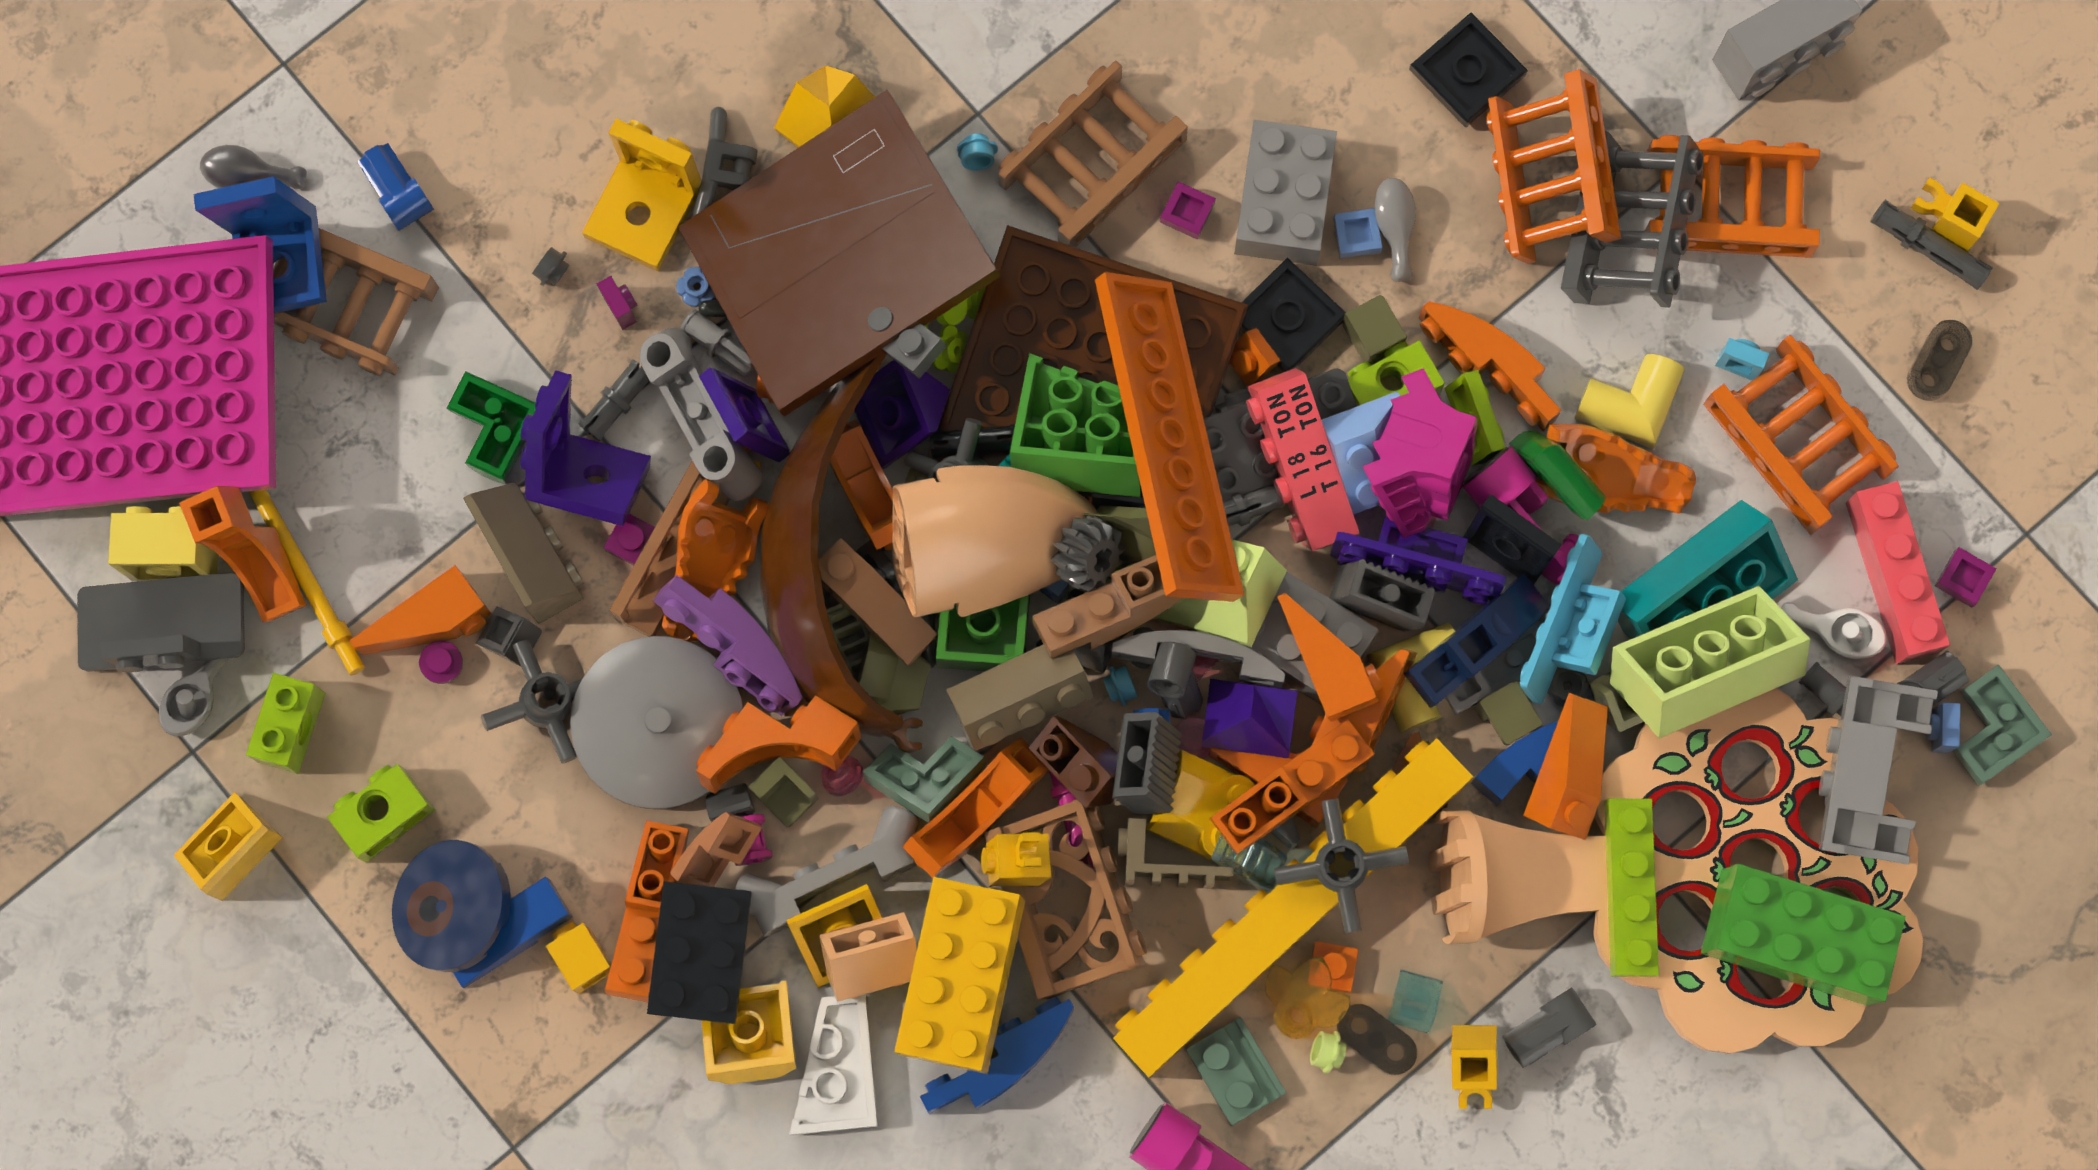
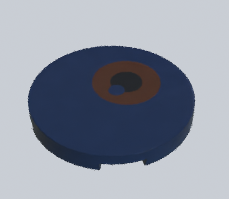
[392,840,511,972]

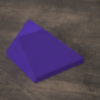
[854,359,950,469]
[1202,679,1298,758]

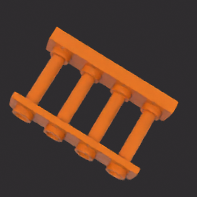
[1487,69,1622,264]
[1644,135,1820,258]
[1703,335,1899,536]

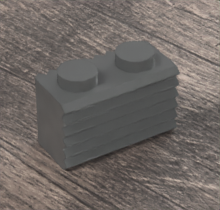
[1329,559,1435,632]
[1112,712,1183,814]

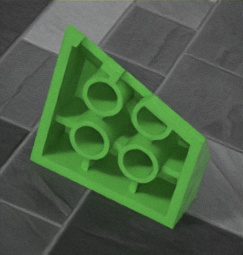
[1010,353,1141,497]

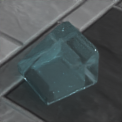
[1387,970,1443,1033]

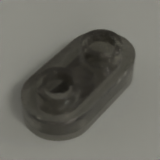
[1907,320,1972,401]
[1336,1004,1417,1076]

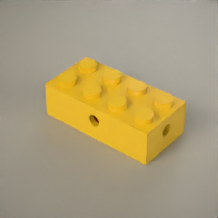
[894,877,1025,1074]

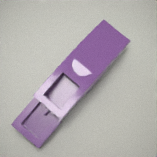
[653,575,802,716]

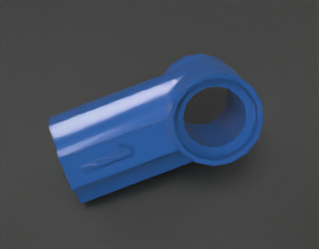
[358,143,434,231]

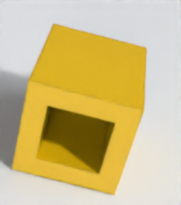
[546,922,611,994]

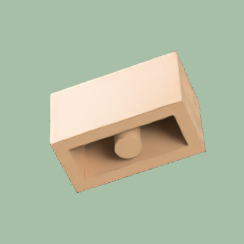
[819,912,917,1002]

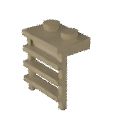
[1118,818,1233,889]

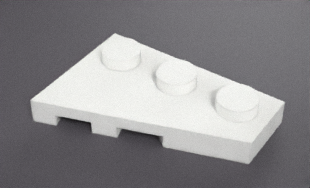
[789,994,878,1135]

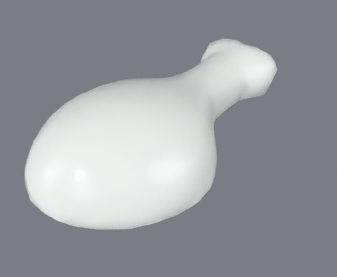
[1781,602,1887,659]

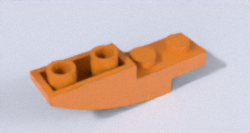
[1419,301,1562,431]
[1210,719,1375,855]
[605,820,689,1003]

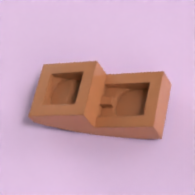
[670,812,762,887]

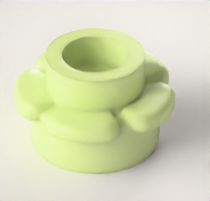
[1310,1031,1346,1074]

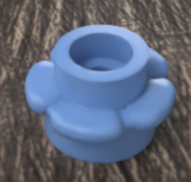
[676,267,716,307]

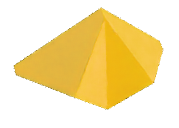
[774,65,875,148]

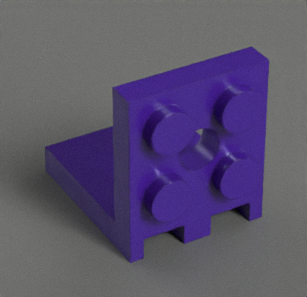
[520,370,651,526]

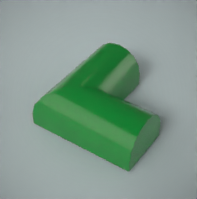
[447,371,536,484]
[1509,430,1606,520]

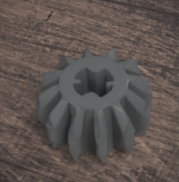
[1051,515,1126,592]

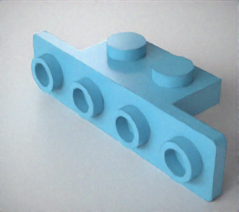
[1520,534,1626,704]

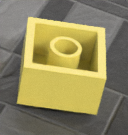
[108,506,218,581]

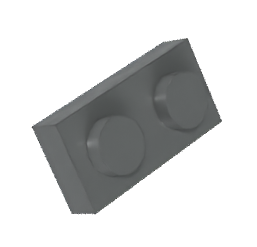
[868,307,947,379]

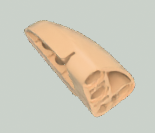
[892,465,1098,617]

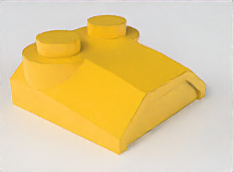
[1146,749,1255,864]
[701,980,796,1084]

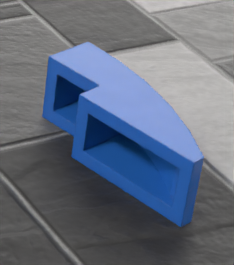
[1471,721,1558,806]
[453,877,573,988]

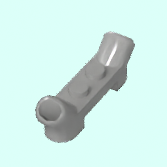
[639,328,763,501]
[735,805,920,937]

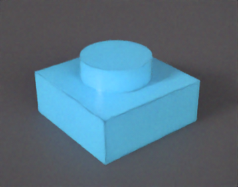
[1715,338,1769,380]

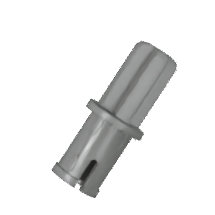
[680,309,755,376]

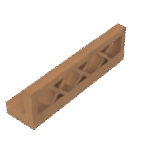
[609,461,730,637]

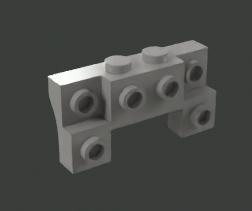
[1819,676,1938,865]

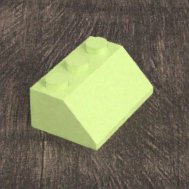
[1153,539,1287,647]

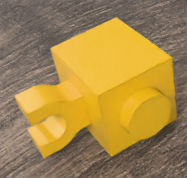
[1910,177,2000,252]
[981,832,1051,887]
[1451,1025,1498,1109]

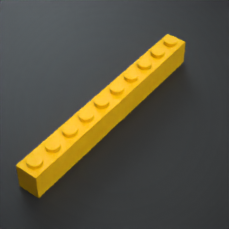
[1113,738,1473,1078]

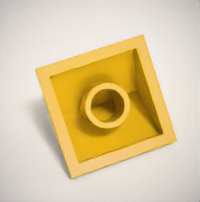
[174,792,283,901]
[786,884,883,987]

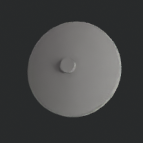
[570,636,743,809]

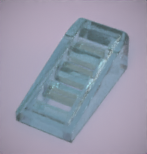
[1211,835,1287,893]

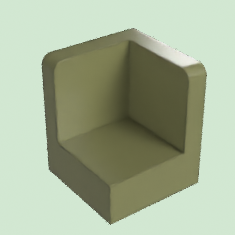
[1342,295,1407,365]
[1588,672,1644,733]
[1474,680,1543,746]
[748,756,819,827]

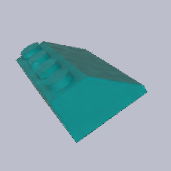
[1618,500,1798,639]

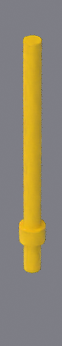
[248,489,365,676]

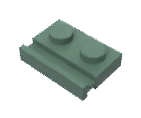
[1186,1016,1286,1126]

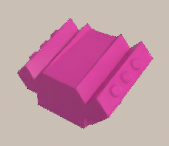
[1362,368,1478,538]

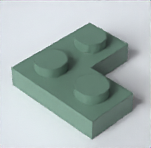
[1952,665,2052,786]
[863,736,986,823]

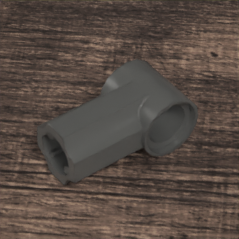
[1147,642,1203,719]
[1897,651,1970,706]
[1502,987,1597,1068]

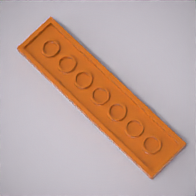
[1095,272,1244,602]

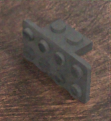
[1204,368,1357,502]
[77,572,245,672]

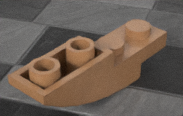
[1032,555,1184,659]

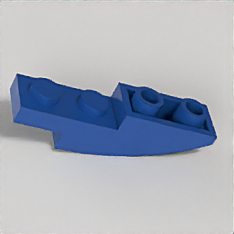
[920,997,1074,1114]

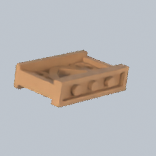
[984,799,1147,999]

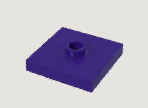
[699,367,790,463]

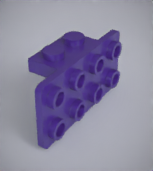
[1330,516,1507,604]

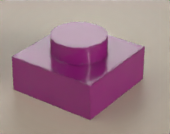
[1160,181,1216,240]
[596,276,638,330]
[603,514,655,566]
[1934,547,1997,608]

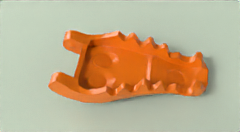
[1535,423,1696,514]
[662,479,768,642]

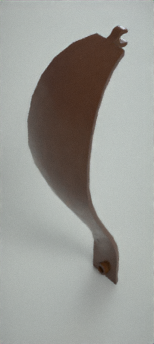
[760,352,923,753]

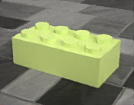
[1610,586,1810,738]

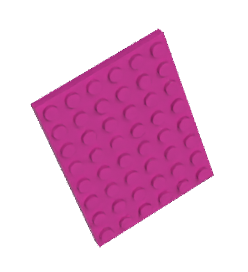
[0,235,276,516]

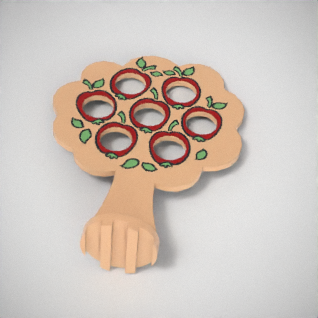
[1429,688,1923,1054]

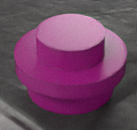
[419,641,463,684]

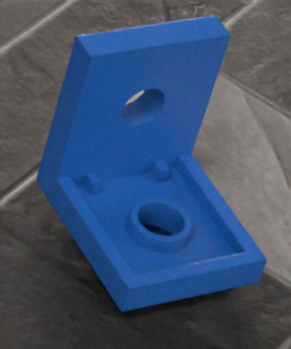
[194,176,327,313]

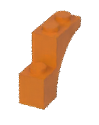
[829,419,893,550]
[179,486,307,622]
[696,695,862,794]
[903,737,1049,878]

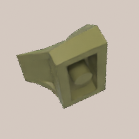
[1084,505,1156,563]
[856,631,931,715]

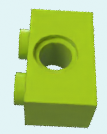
[1347,340,1445,406]
[246,673,326,774]
[327,764,436,863]

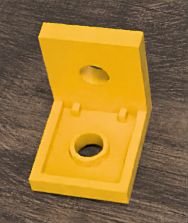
[582,118,701,271]

